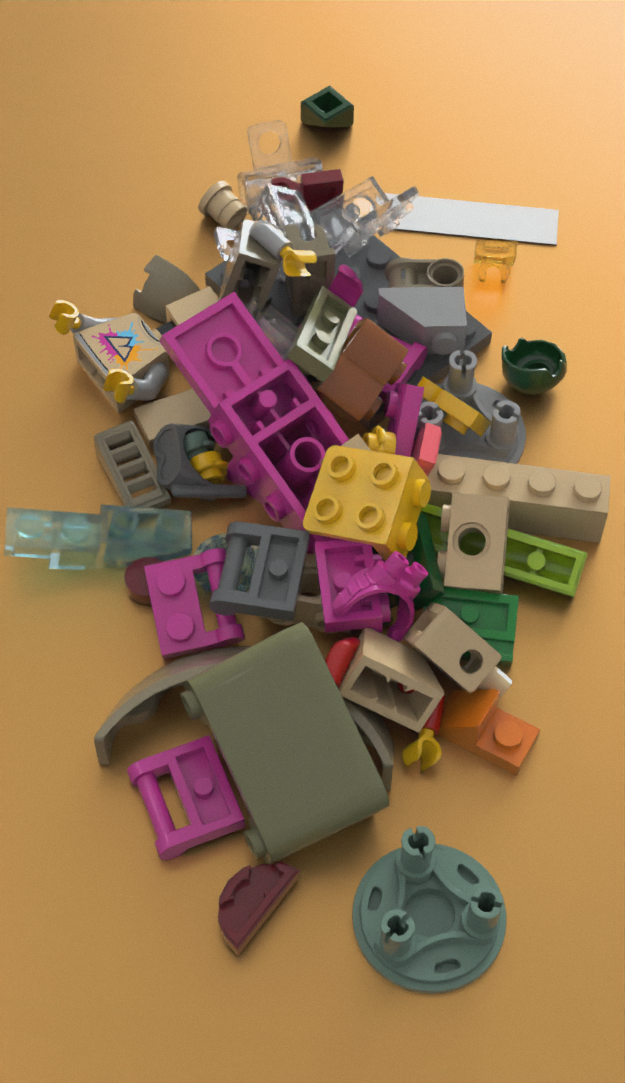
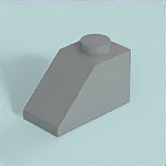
[377,287,467,355]

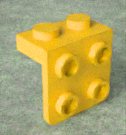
[303,445,431,561]

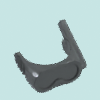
[153,423,247,501]

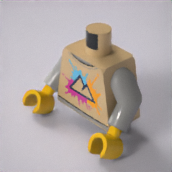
[49,300,175,413]

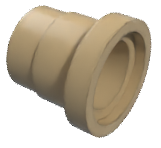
[198,181,248,231]

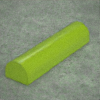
[420,504,588,598]

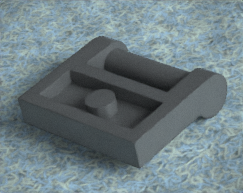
[209,521,310,621]

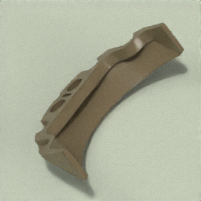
[94,646,394,791]

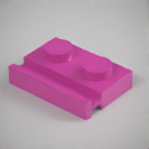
[384,383,424,457]

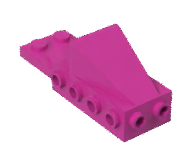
[159,291,349,555]

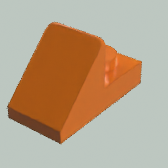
[438,689,541,776]

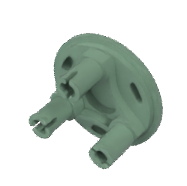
[352,826,506,994]

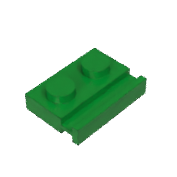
[423,587,519,666]

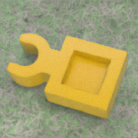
[417,376,491,437]

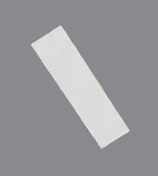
[375,193,559,245]

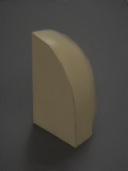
[133,255,200,323]

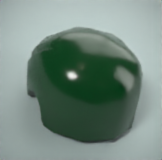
[502,337,567,395]

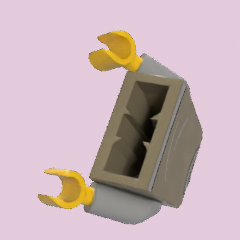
[218,220,317,349]

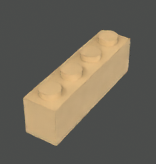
[428,454,611,543]

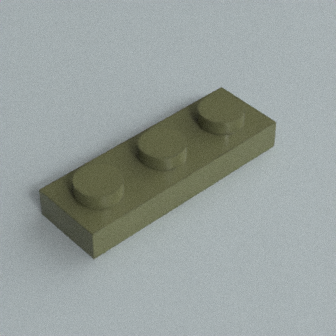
[287,286,357,383]

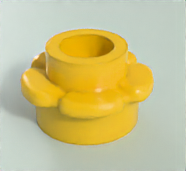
[362,426,396,455]
[189,451,228,484]

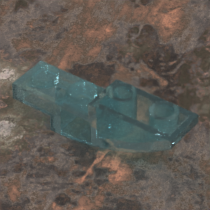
[4,504,192,570]

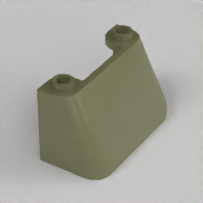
[180,622,389,864]

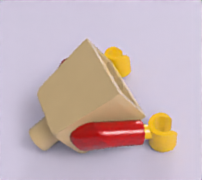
[325,628,445,771]

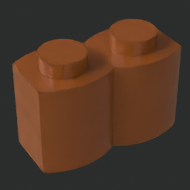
[312,318,409,424]

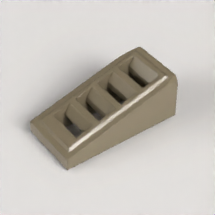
[94,421,172,519]

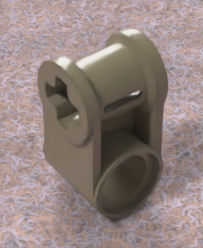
[385,258,465,288]

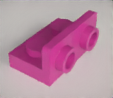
[314,539,391,634]

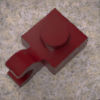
[271,169,344,214]

